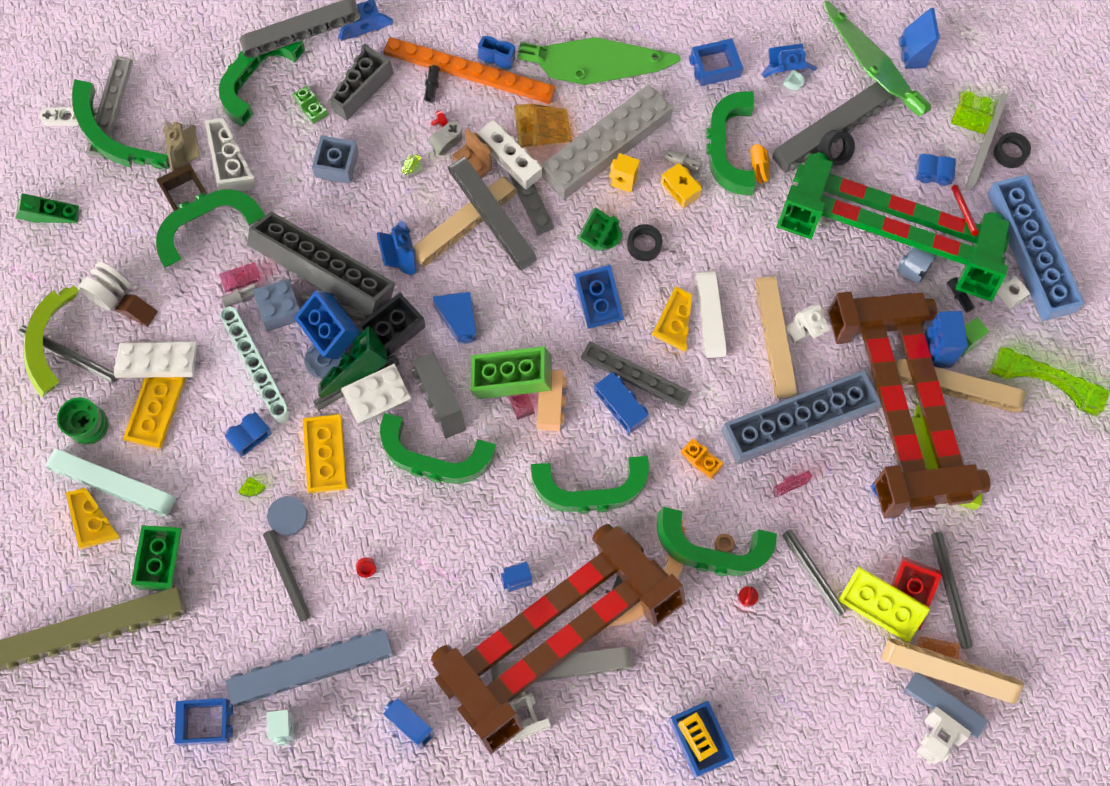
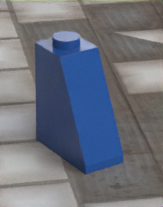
[433,292,476,344]
[383,698,435,750]

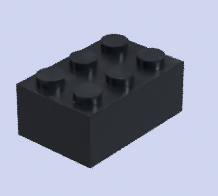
[356,292,426,358]

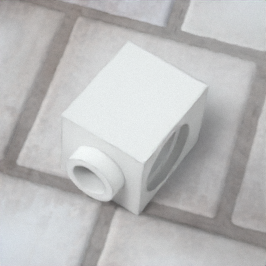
[997,276,1030,310]

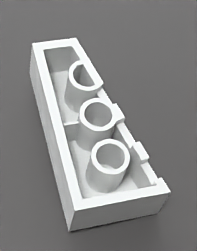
[205,118,255,191]

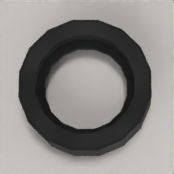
[819,130,855,166]
[993,132,1031,168]
[627,224,663,261]

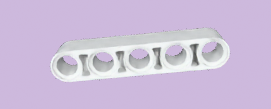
[696,271,726,358]

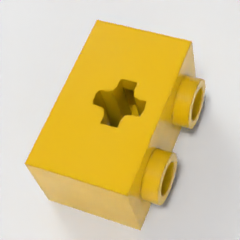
[609,153,640,192]
[661,163,702,209]

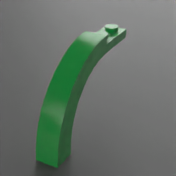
[72,79,170,169]

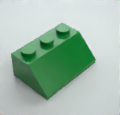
[131,525,182,591]

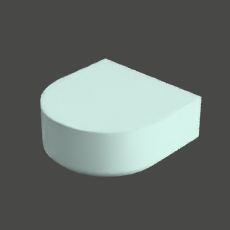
[783,70,805,91]

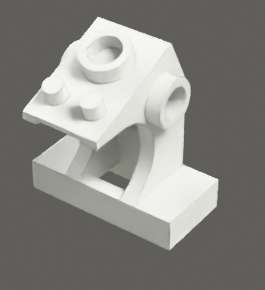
[785,305,830,344]
[509,690,551,743]
[916,706,971,765]

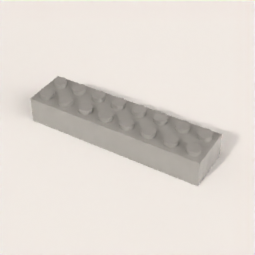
[541,84,673,200]

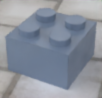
[312,135,359,184]
[253,278,300,331]

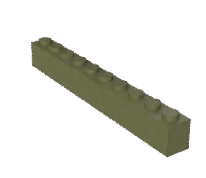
[0,587,187,671]

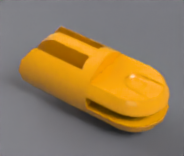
[750,144,770,184]

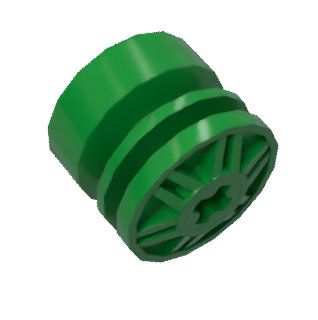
[57,397,109,445]

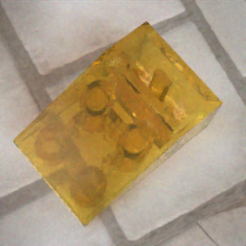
[514,103,572,147]

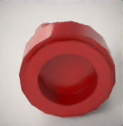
[430,110,448,127]
[355,557,376,578]
[738,586,759,607]

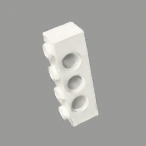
[477,120,542,190]

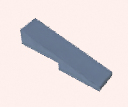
[905,672,988,739]

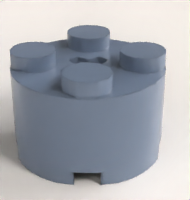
[897,246,937,284]

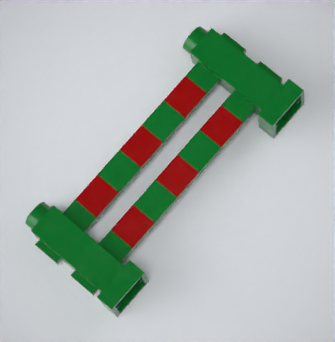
[776,153,1010,302]

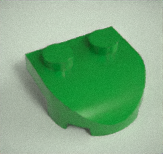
[577,207,622,251]

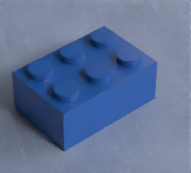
[294,290,360,359]
[924,311,968,368]
[668,701,735,779]

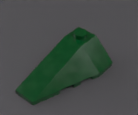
[318,326,387,398]

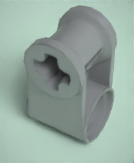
[428,121,462,155]

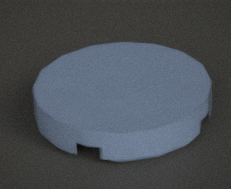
[305,344,342,379]
[267,496,308,536]

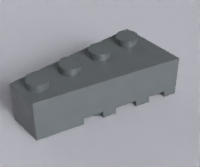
[330,44,394,121]
[411,352,466,439]

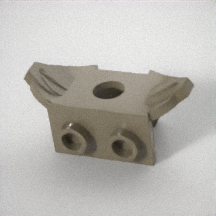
[163,121,200,171]

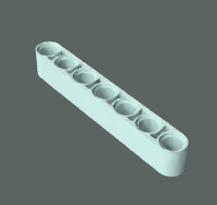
[220,307,290,423]
[45,449,176,517]

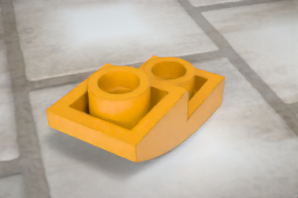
[680,438,724,480]

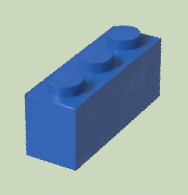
[594,372,648,434]

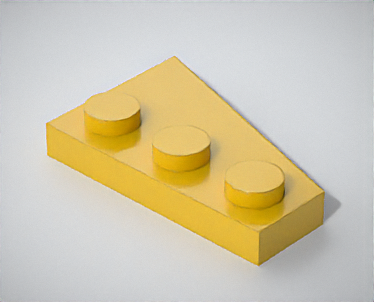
[651,286,692,352]
[65,488,120,550]

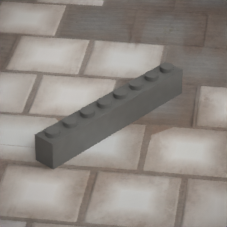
[772,82,896,174]

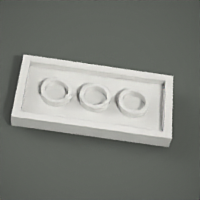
[114,342,197,378]

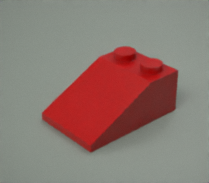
[892,556,942,630]

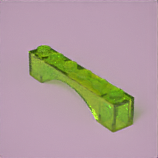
[989,346,1110,417]

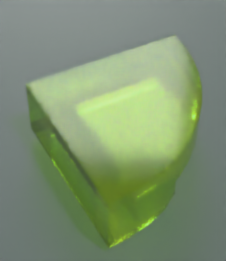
[401,154,421,175]
[238,476,266,497]

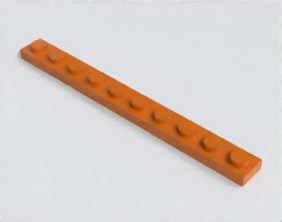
[384,37,556,104]

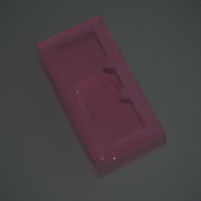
[219,262,262,293]
[508,394,535,420]
[772,471,812,498]

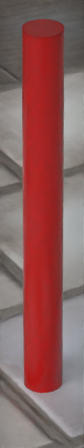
[951,185,979,236]

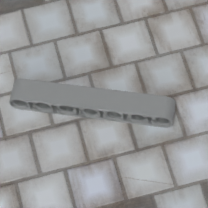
[491,647,633,682]

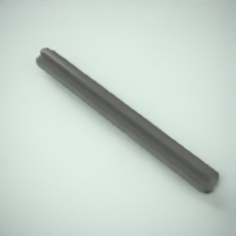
[17,325,117,383]
[931,532,973,649]

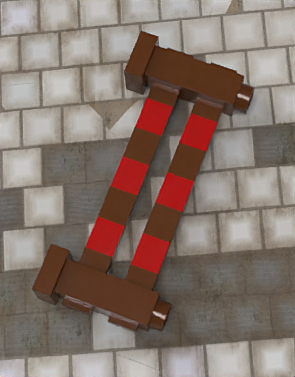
[827,292,991,519]
[431,524,686,755]

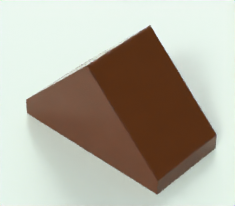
[115,295,158,327]

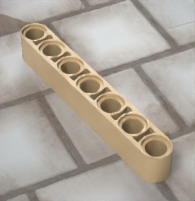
[413,176,517,267]
[755,276,797,399]
[896,359,1025,412]
[881,638,1024,704]

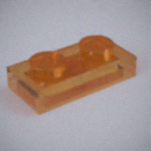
[917,636,960,659]

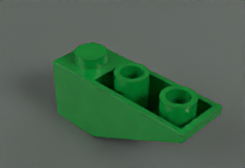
[15,193,79,223]

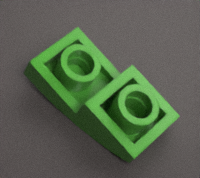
[292,86,328,124]

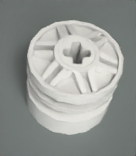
[78,261,131,311]

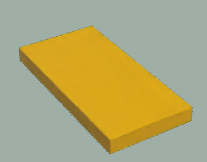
[123,377,186,450]
[303,414,348,494]

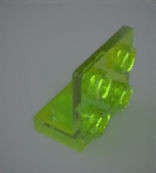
[951,91,995,135]

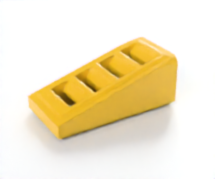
[678,712,718,762]

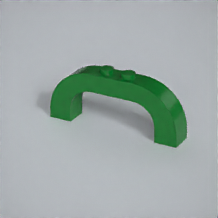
[219,40,305,127]
[706,91,755,195]
[156,189,265,268]
[380,413,496,484]
[531,456,649,514]
[657,507,777,576]

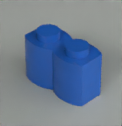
[478,36,516,69]
[915,154,956,186]
[225,412,272,457]
[500,561,532,592]

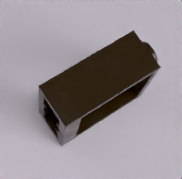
[156,163,208,211]

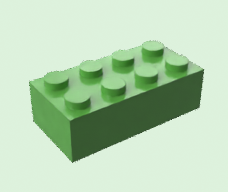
[470,346,552,399]

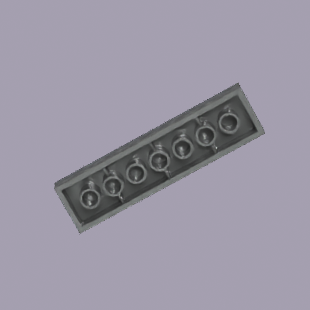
[247,211,395,317]

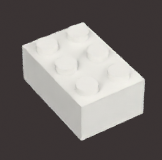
[341,364,411,425]

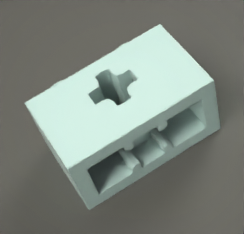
[267,710,295,746]

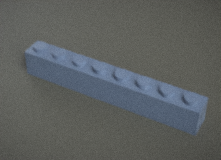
[225,628,394,707]

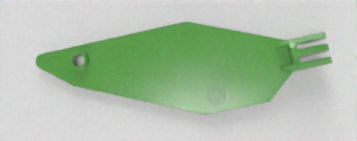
[824,1,932,117]
[517,37,681,85]

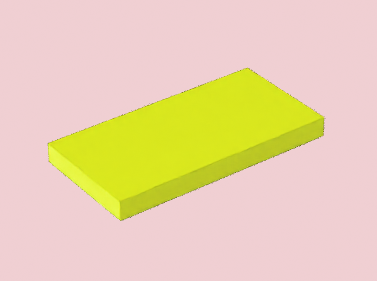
[839,566,930,643]

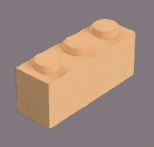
[537,370,567,431]

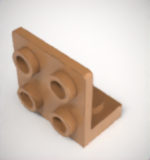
[452,128,492,178]

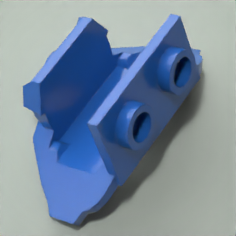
[338,0,393,41]
[761,43,818,78]
[377,220,417,276]

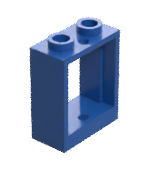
[689,38,743,86]
[174,698,233,746]

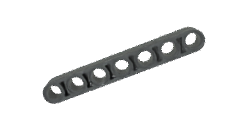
[239,0,361,58]
[448,156,537,271]

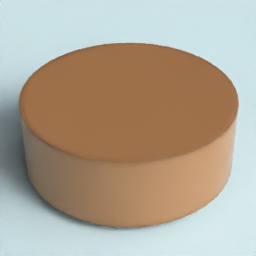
[714,534,735,553]

